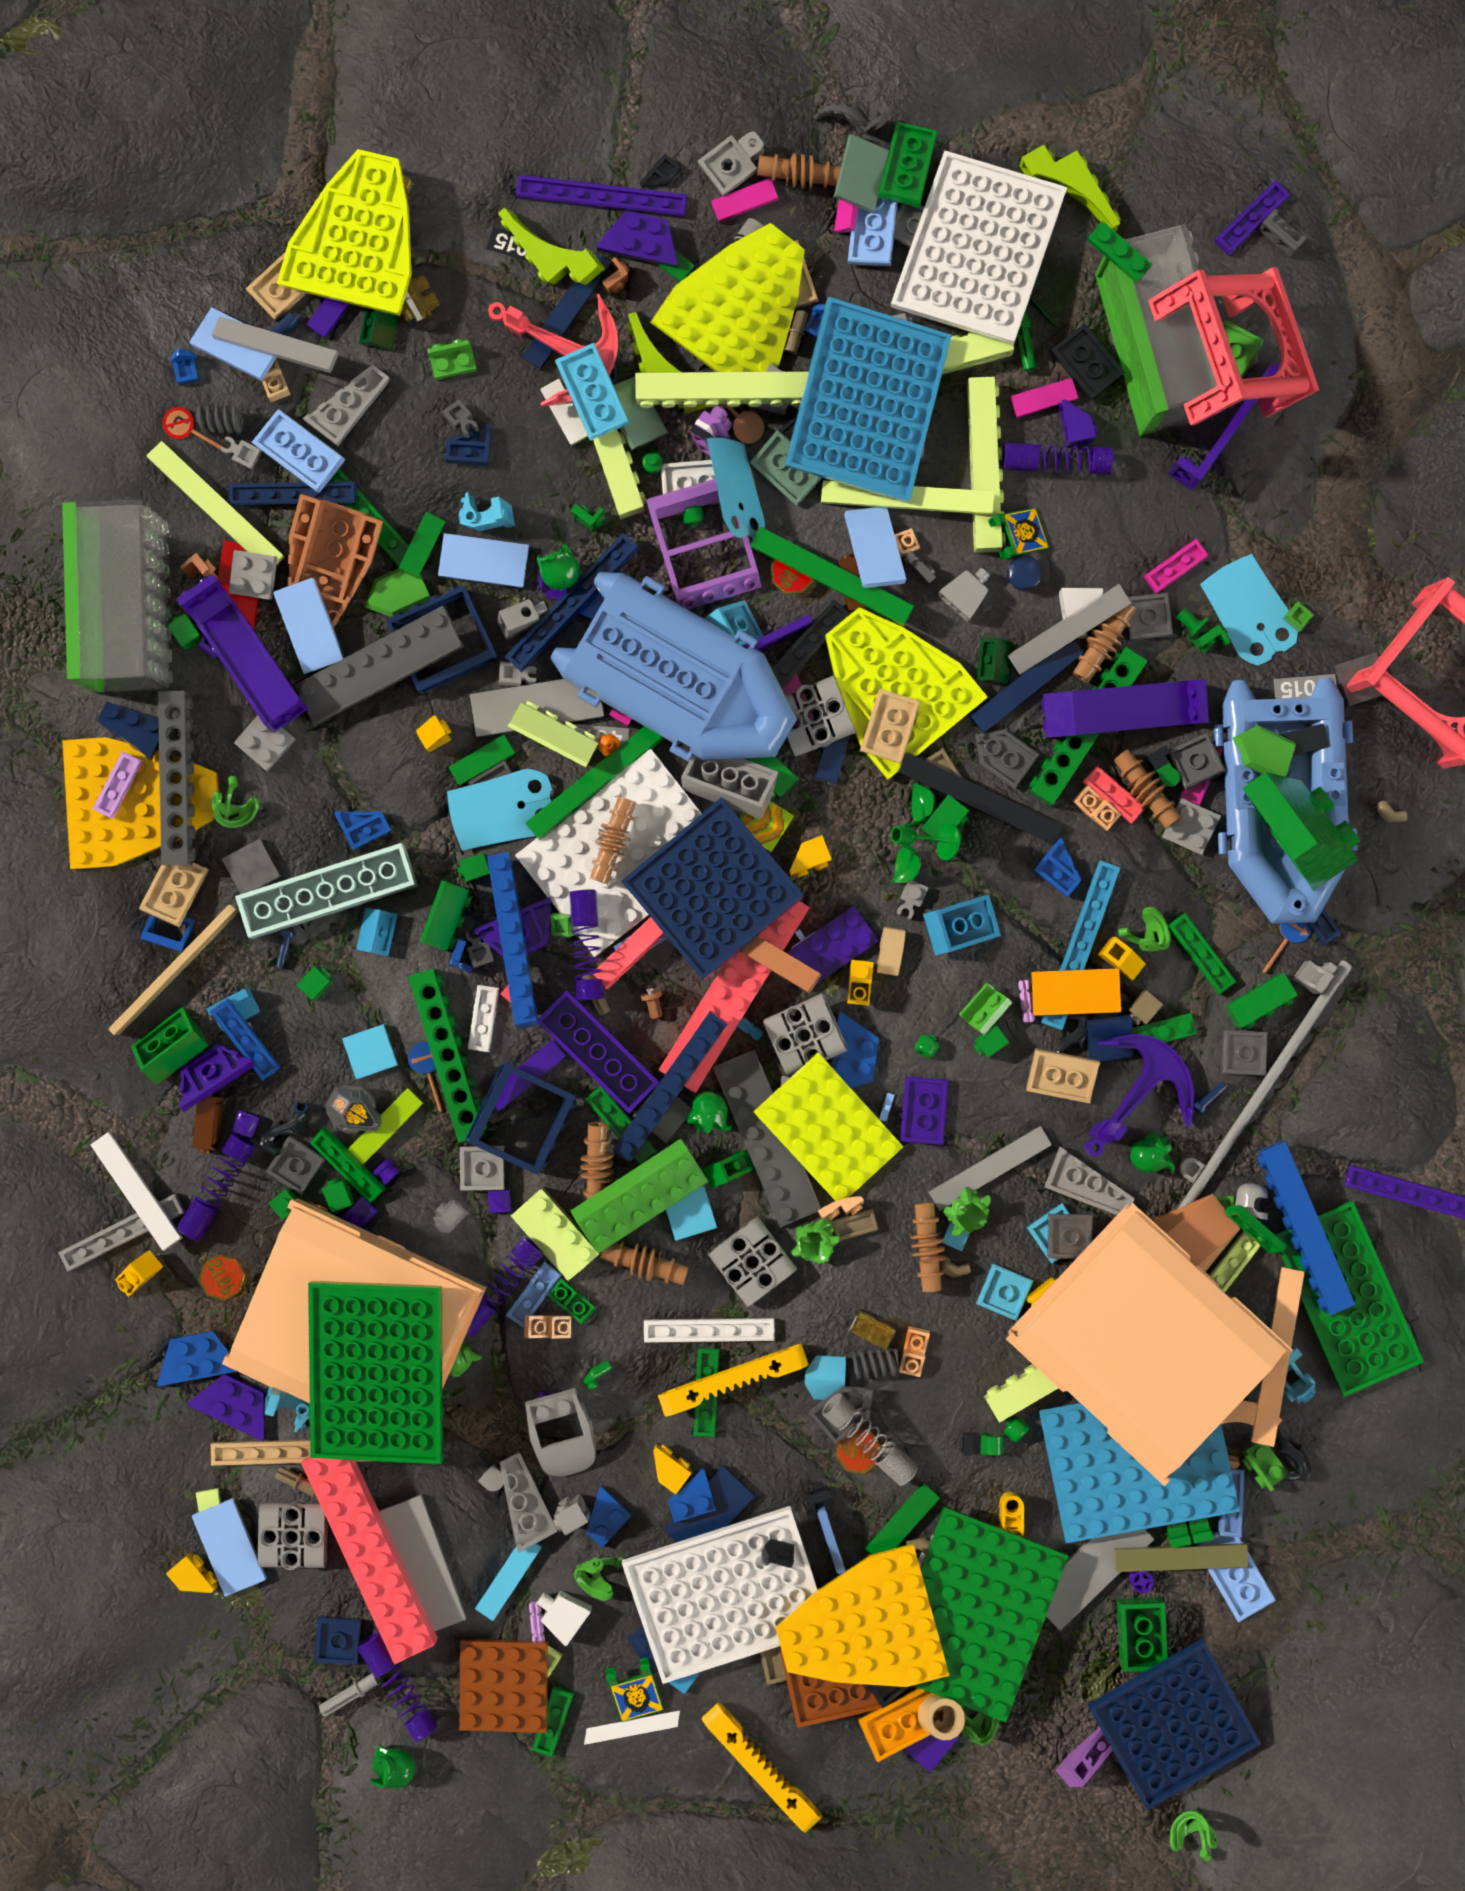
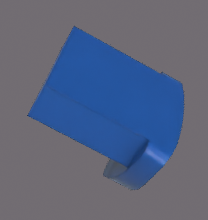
[804,304,825,339]
[171,349,200,385]
[449,939,473,973]

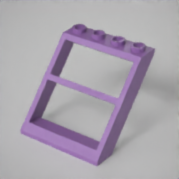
[646,479,762,610]

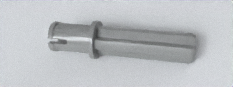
[319,1673,381,1716]

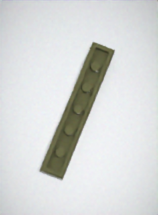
[1114,1543,1248,1572]

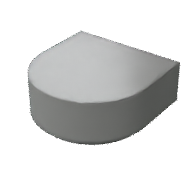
[1178,1157,1206,1183]
[478,1463,503,1491]

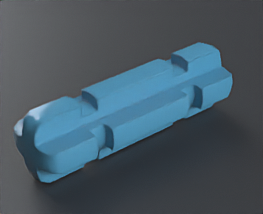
[737,1017,763,1040]

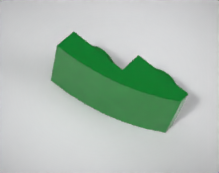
[548,1278,597,1324]

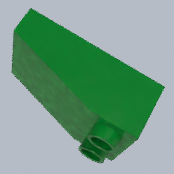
[1243,772,1361,890]

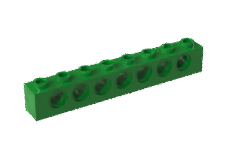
[1029,647,1147,807]
[408,969,488,1143]

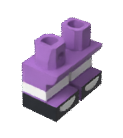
[689,406,732,456]

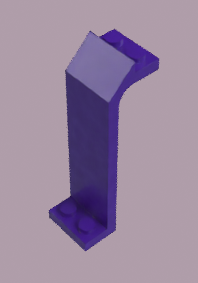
[1168,364,1286,491]
[176,575,309,733]
[1042,679,1209,738]

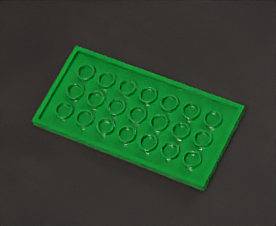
[1274,1201,1424,1397]

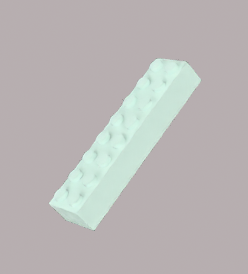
[235,843,418,939]

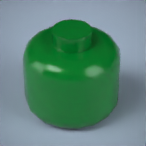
[642,452,664,475]
[682,505,704,527]
[914,1035,939,1059]
[1004,1418,1029,1442]

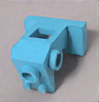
[459,492,515,531]
[1284,1345,1316,1404]
[265,1387,310,1432]

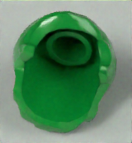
[537,544,580,590]
[687,1091,732,1134]
[1130,1131,1175,1173]
[370,1744,415,1789]

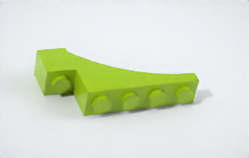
[1019,145,1120,232]
[498,208,605,285]
[626,312,707,414]

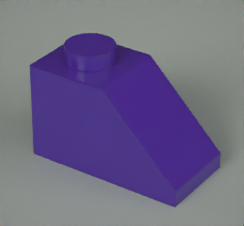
[1058,399,1097,448]

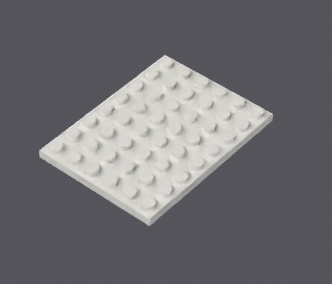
[891,151,1067,345]
[515,749,702,957]
[622,1506,818,1684]

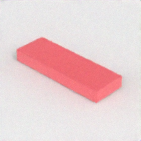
[1082,766,1144,824]

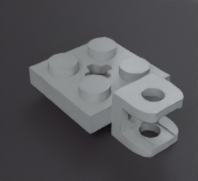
[698,131,764,196]

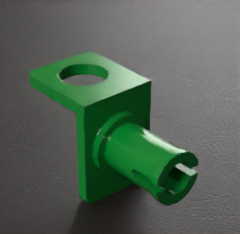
[1176,607,1217,653]

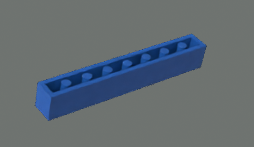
[487,852,539,1029]
[1256,1141,1355,1315]

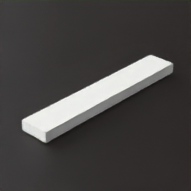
[91,1132,183,1251]
[644,1318,775,1342]

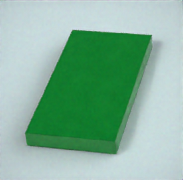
[878,121,938,207]

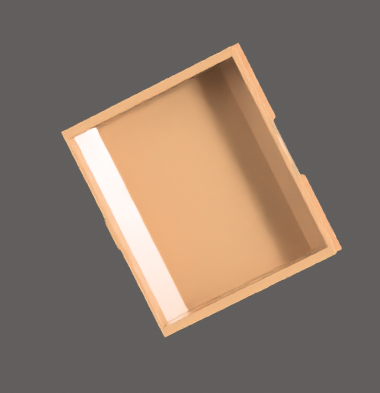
[222,1198,487,1403]
[1006,1203,1293,1486]

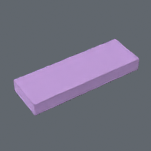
[93,751,143,819]

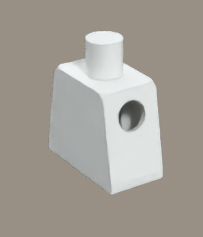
[1059,588,1103,638]
[537,1591,592,1646]

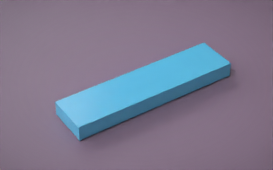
[475,1542,542,1621]

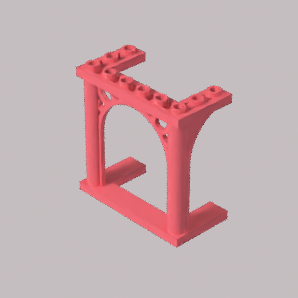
[1148,267,1319,425]
[1345,577,1465,769]

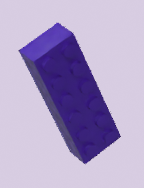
[538,990,660,1113]

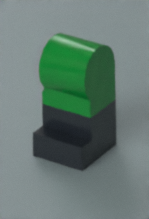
[1144,745,1180,789]
[962,1432,1003,1456]

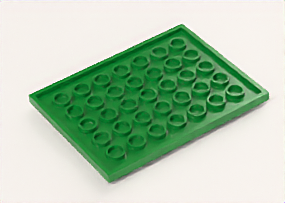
[308,1281,443,1464]
[912,1506,1069,1723]

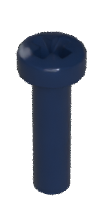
[276,929,296,969]
[1194,1082,1227,1115]

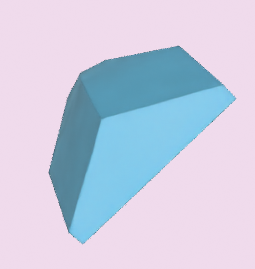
[805,1355,846,1400]

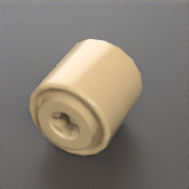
[918,1695,965,1740]

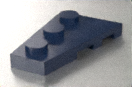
[98,702,159,761]

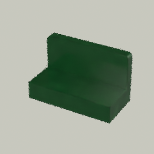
[359,308,398,350]
[976,637,1014,685]

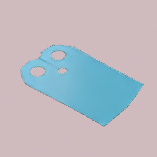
[706,438,765,539]
[1200,554,1298,666]
[447,769,552,851]

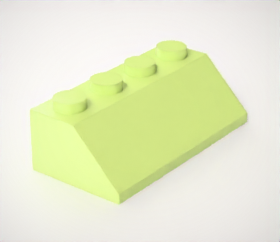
[508,700,599,767]
[511,1187,600,1281]

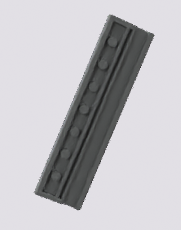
[295,606,464,726]
[713,1049,821,1227]

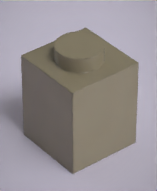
[1126,990,1163,1025]

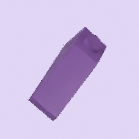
[1056,1727,1112,1787]

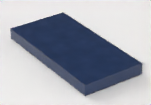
[663,1465,755,1543]

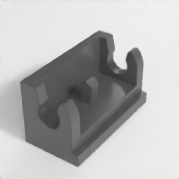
[1258,209,1308,258]

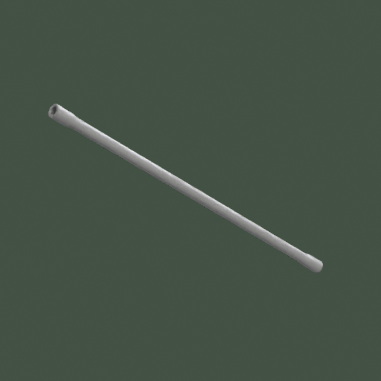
[1177,960,1353,1209]

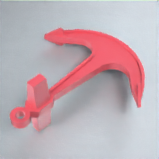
[488,294,618,406]

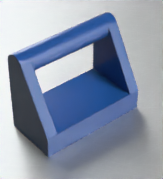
[140,915,197,952]

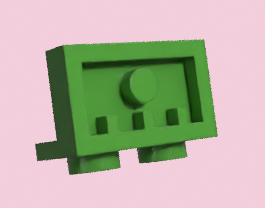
[427,339,477,380]
[959,983,1012,1035]
[1241,1443,1287,1492]

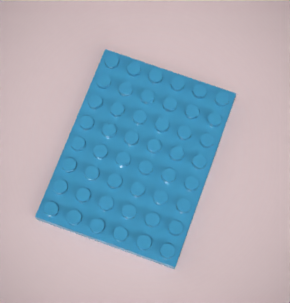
[785,297,952,503]
[1039,1403,1240,1543]

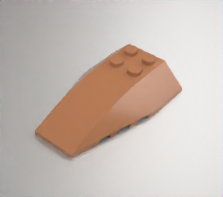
[288,494,384,628]
[1151,1194,1240,1272]

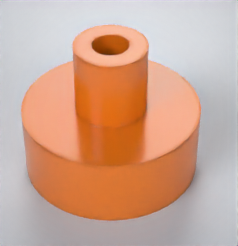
[598,734,621,757]

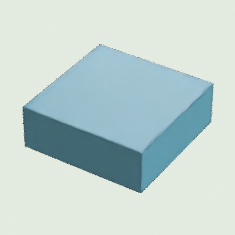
[942,1222,970,1251]

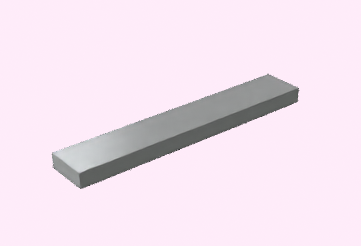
[212,317,339,373]
[1008,584,1131,674]
[928,1126,1052,1211]
[58,1193,186,1272]

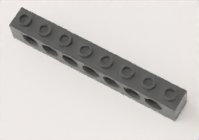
[158,691,196,867]

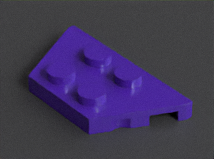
[597,211,678,268]
[473,897,552,958]
[179,1044,255,1112]
[187,1374,266,1441]

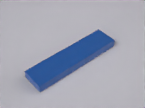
[210,998,281,1080]

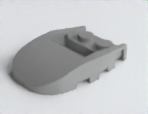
[525,1388,596,1477]

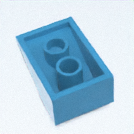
[923,894,1001,955]

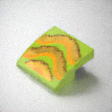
[739,801,794,852]

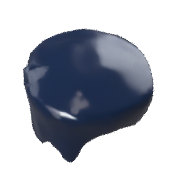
[1007,555,1041,589]

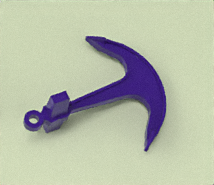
[1085,1034,1194,1157]

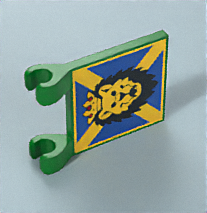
[988,508,1049,560]
[606,1657,664,1722]

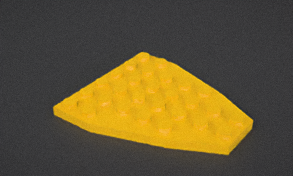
[62,737,219,870]
[776,1544,949,1687]

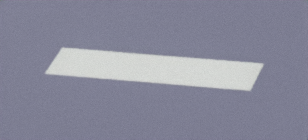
[584,1711,680,1745]

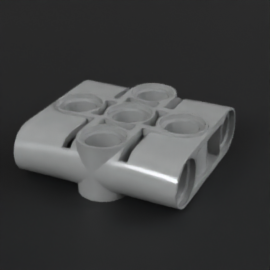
[785,675,856,757]
[763,993,848,1077]
[708,1216,797,1307]
[258,1501,328,1570]

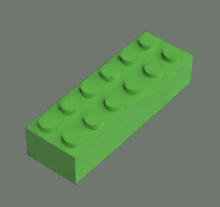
[571,1139,708,1254]

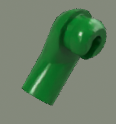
[584,1360,612,1390]

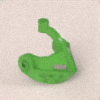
[212,776,259,828]
[1119,907,1171,952]
[574,1557,624,1601]
[959,1704,1000,1746]
[1170,1808,1218,1862]

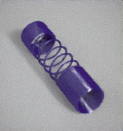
[1002,442,1113,475]
[569,889,604,1000]
[177,1133,255,1241]
[467,1236,544,1337]
[357,1632,438,1742]

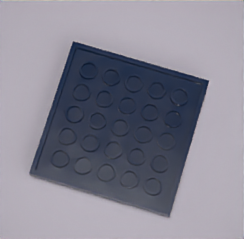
[621,798,805,981]
[1087,1638,1261,1810]

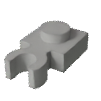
[220,437,262,470]
[499,661,537,686]
[897,880,928,920]

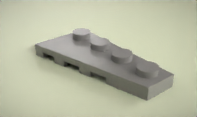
[303,364,390,446]
[1044,1147,1134,1215]
[499,1452,558,1553]

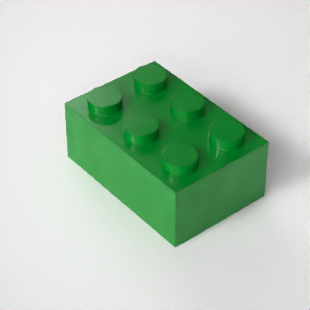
[1116,1597,1168,1672]

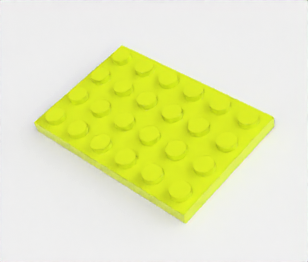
[754,1053,903,1201]

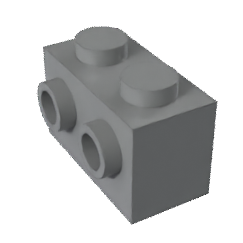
[553,1494,591,1535]

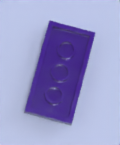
[787,906,878,985]

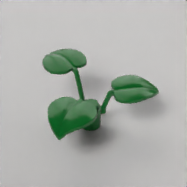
[891,783,961,883]

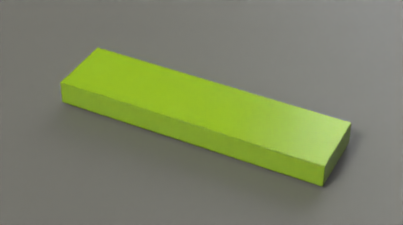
[348,1088,424,1165]

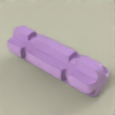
[1018,980,1035,1022]
[529,1601,545,1642]

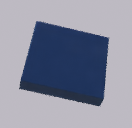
[1087,1015,1133,1061]
[315,1616,362,1665]

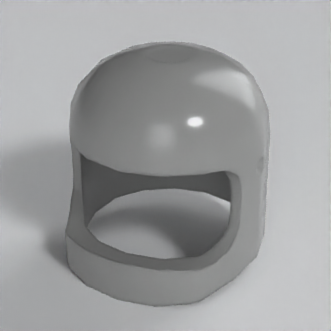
[1235,1183,1268,1220]

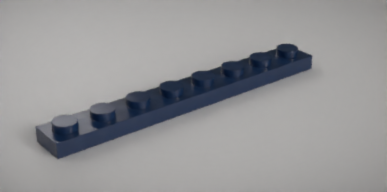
[505,533,640,673]
[612,1011,728,1163]

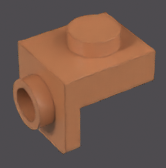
[602,257,629,296]
[181,553,219,579]

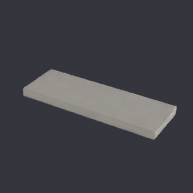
[470,679,604,737]
[380,1494,467,1631]
[1046,1529,1154,1631]

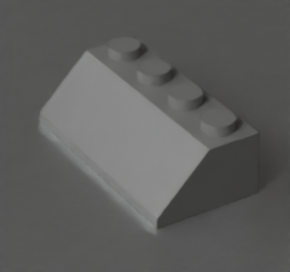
[681,755,778,819]

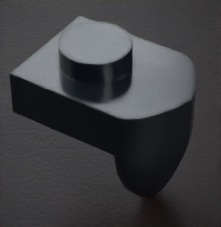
[761,1539,795,1568]

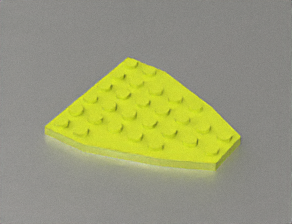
[277,149,412,316]
[650,223,805,372]
[825,608,987,780]

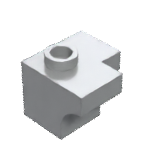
[1292,961,1338,994]

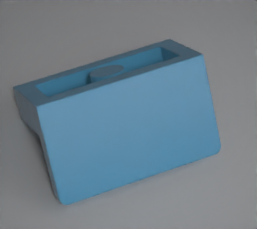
[357,908,398,956]
[206,989,260,1031]

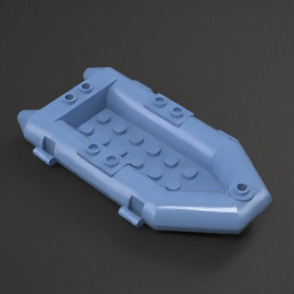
[551,572,797,762]
[1214,678,1357,924]

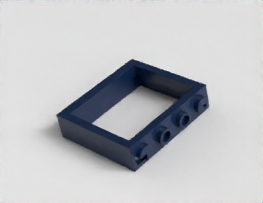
[386,586,499,695]
[465,1061,576,1175]

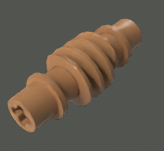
[757,153,841,190]
[1073,605,1136,683]
[1114,749,1182,829]
[590,796,636,885]
[580,1122,614,1200]
[911,1202,946,1292]
[600,1242,689,1285]

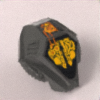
[325,1085,382,1134]

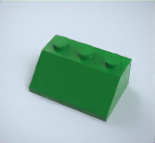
[420,880,473,952]
[131,1007,209,1085]

